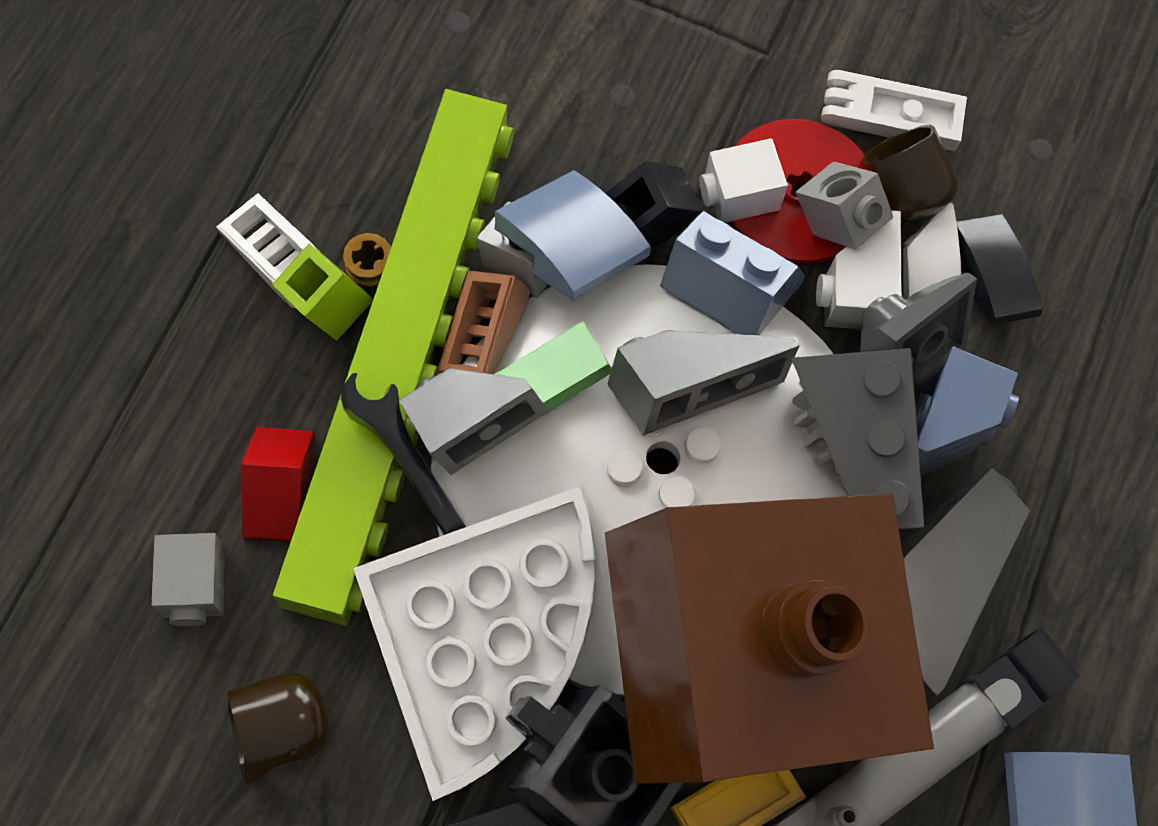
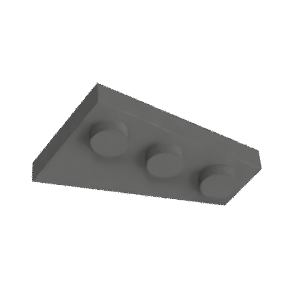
[791,348,924,530]

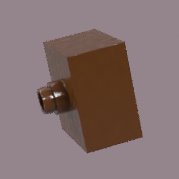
[604,493,934,784]

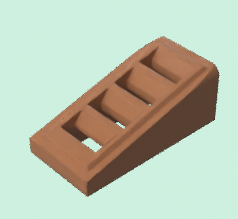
[436,270,531,375]

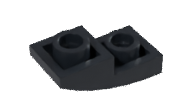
[956,214,1043,325]

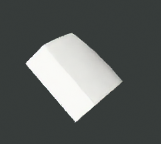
[902,203,961,299]

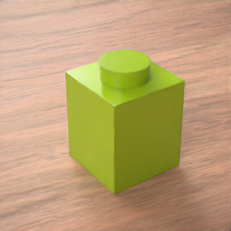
[271,243,373,341]

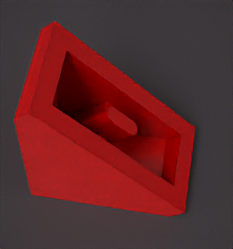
[241,427,315,543]

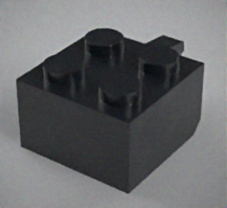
[505,685,683,826]

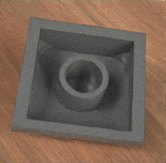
[860,273,977,388]

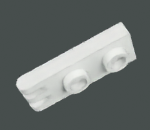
[821,70,967,151]

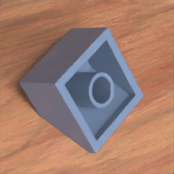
[660,211,805,335]
[915,347,1019,476]

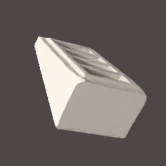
[216,194,317,308]

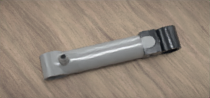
[772,627,1080,826]

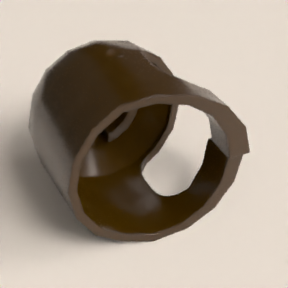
[863,124,958,222]
[227,673,329,785]

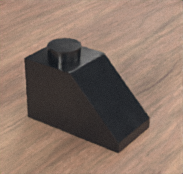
[605,161,704,247]

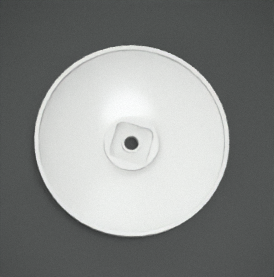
[431,265,848,699]

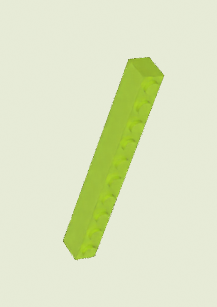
[273,89,514,626]

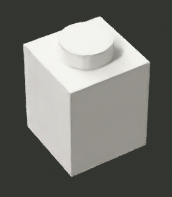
[699,138,788,223]

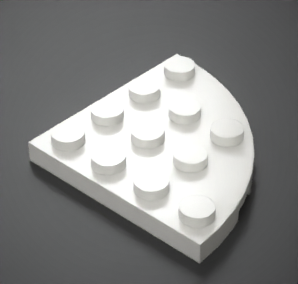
[353,486,595,801]

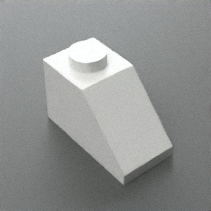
[816,211,901,329]

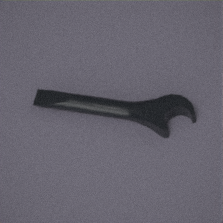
[341,373,466,535]

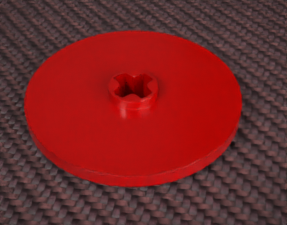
[729,119,866,265]

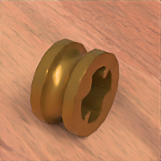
[343,233,391,289]

